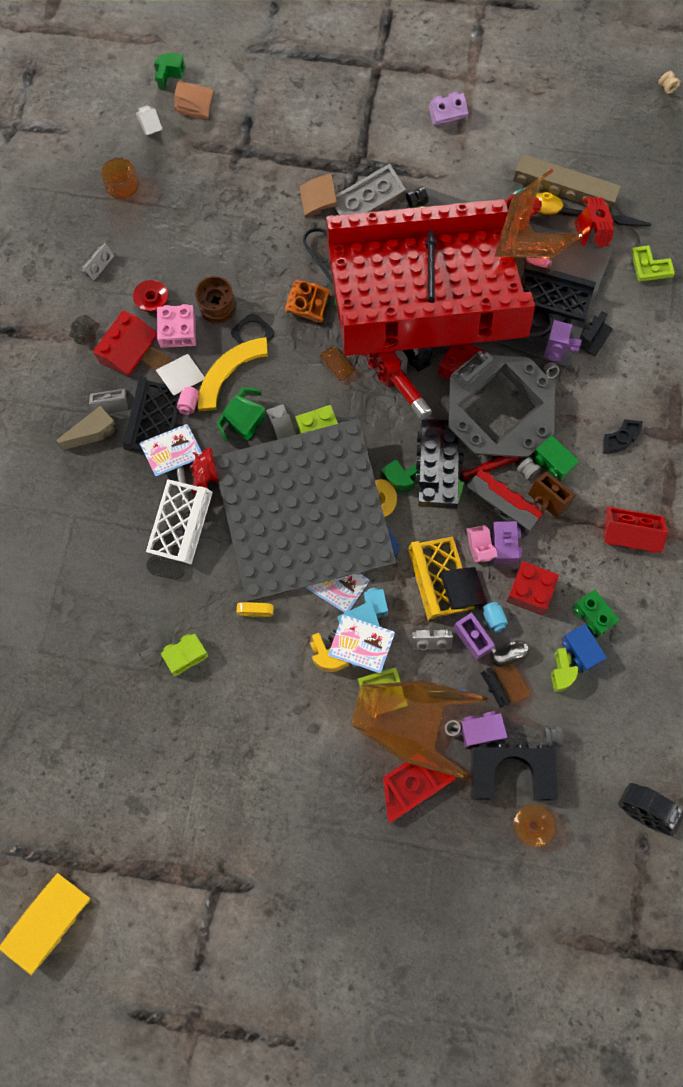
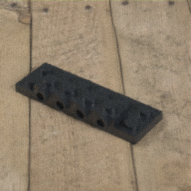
[415,419,459,509]

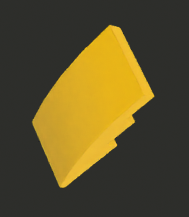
[0,873,90,976]

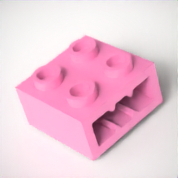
[157,304,196,348]

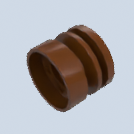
[195,276,236,324]

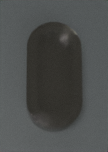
[147,555,185,580]
[490,640,529,667]

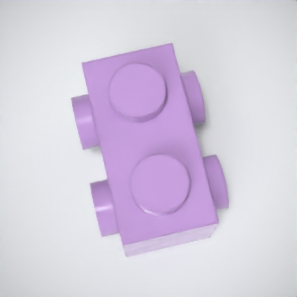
[428,92,468,126]

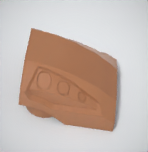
[174,80,214,120]

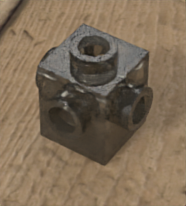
[69,314,100,345]

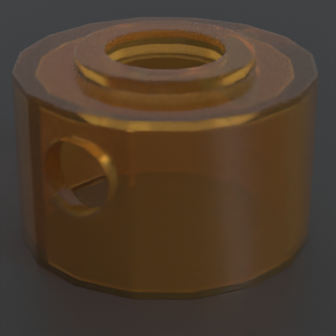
[101,157,139,199]

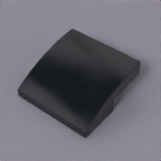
[440,567,487,610]

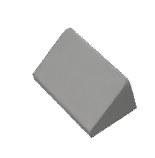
[89,389,128,413]

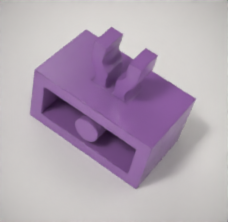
[543,320,581,361]
[491,521,522,564]

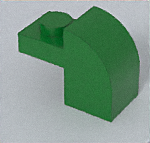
[154,53,186,90]
[380,460,420,492]

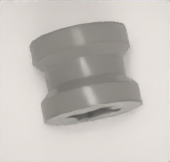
[517,457,541,481]

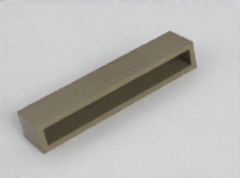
[513,154,621,213]

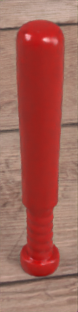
[461,455,531,481]

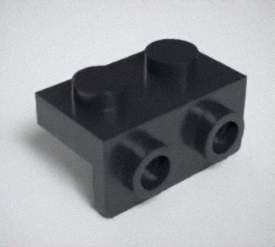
[580,311,613,357]

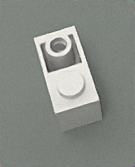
[136,105,162,135]

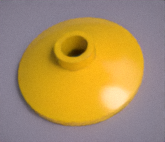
[531,192,563,215]
[375,479,397,517]

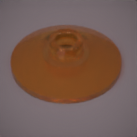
[514,804,556,847]

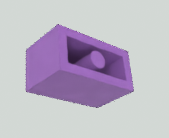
[453,613,495,661]
[460,711,507,748]

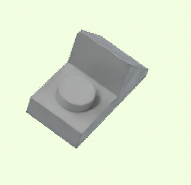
[266,404,296,440]

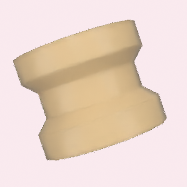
[659,71,680,94]

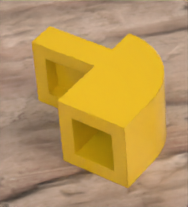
[310,633,349,672]

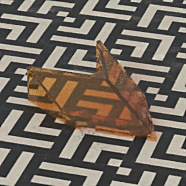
[494,169,591,259]

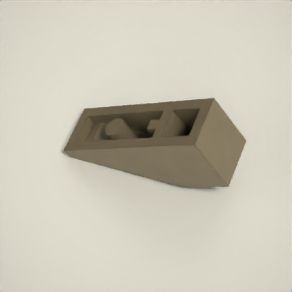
[56,406,117,450]

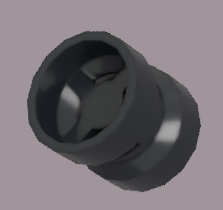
[406,186,429,208]

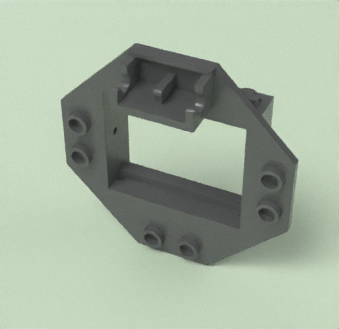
[448,350,555,459]

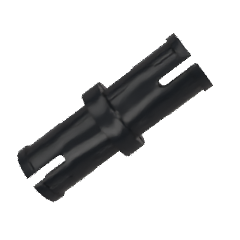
[480,667,511,709]

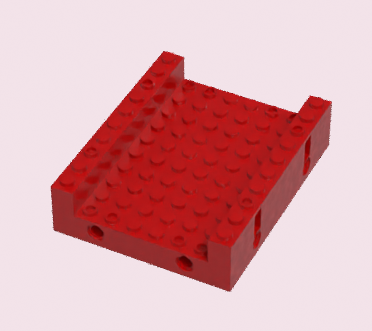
[326,199,535,356]

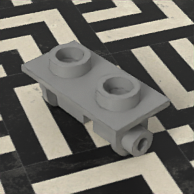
[81,243,115,281]
[412,629,453,651]

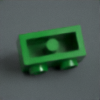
[533,435,579,482]
[573,589,620,638]

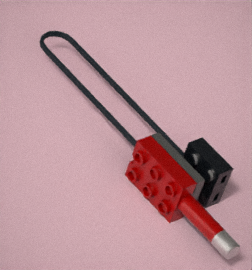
[303,227,432,419]

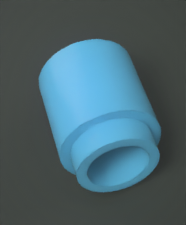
[483,602,508,633]

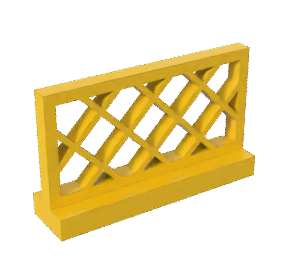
[407,536,475,621]

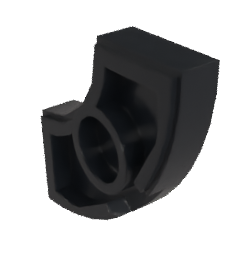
[603,419,643,454]

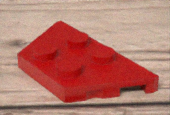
[383,755,456,824]

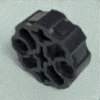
[618,783,683,836]

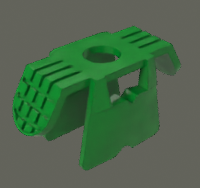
[216,387,267,442]

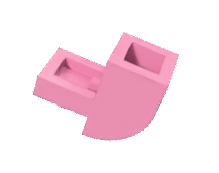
[467,525,497,562]

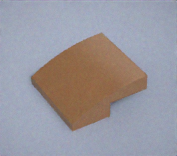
[299,173,337,217]

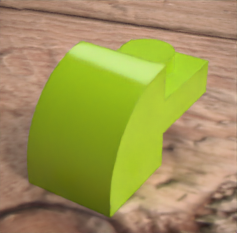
[550,648,578,693]

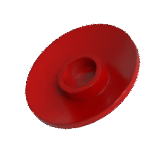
[133,280,168,312]

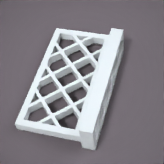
[146,479,213,565]

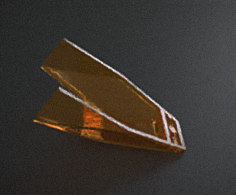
[351,680,489,779]

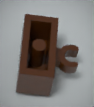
[528,471,576,518]

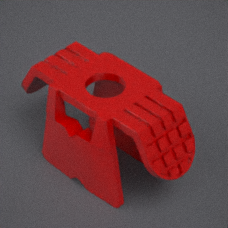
[575,197,614,247]

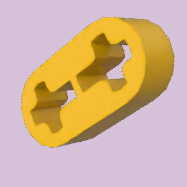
[236,602,274,617]

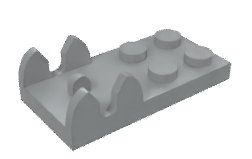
[334,164,406,215]

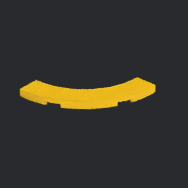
[198,337,268,411]

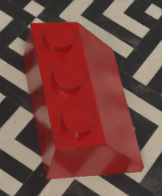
[93,310,157,377]
[603,506,668,553]

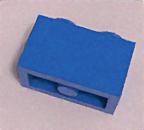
[561,624,607,673]

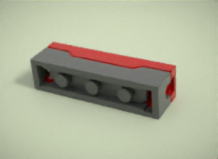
[465,470,543,536]

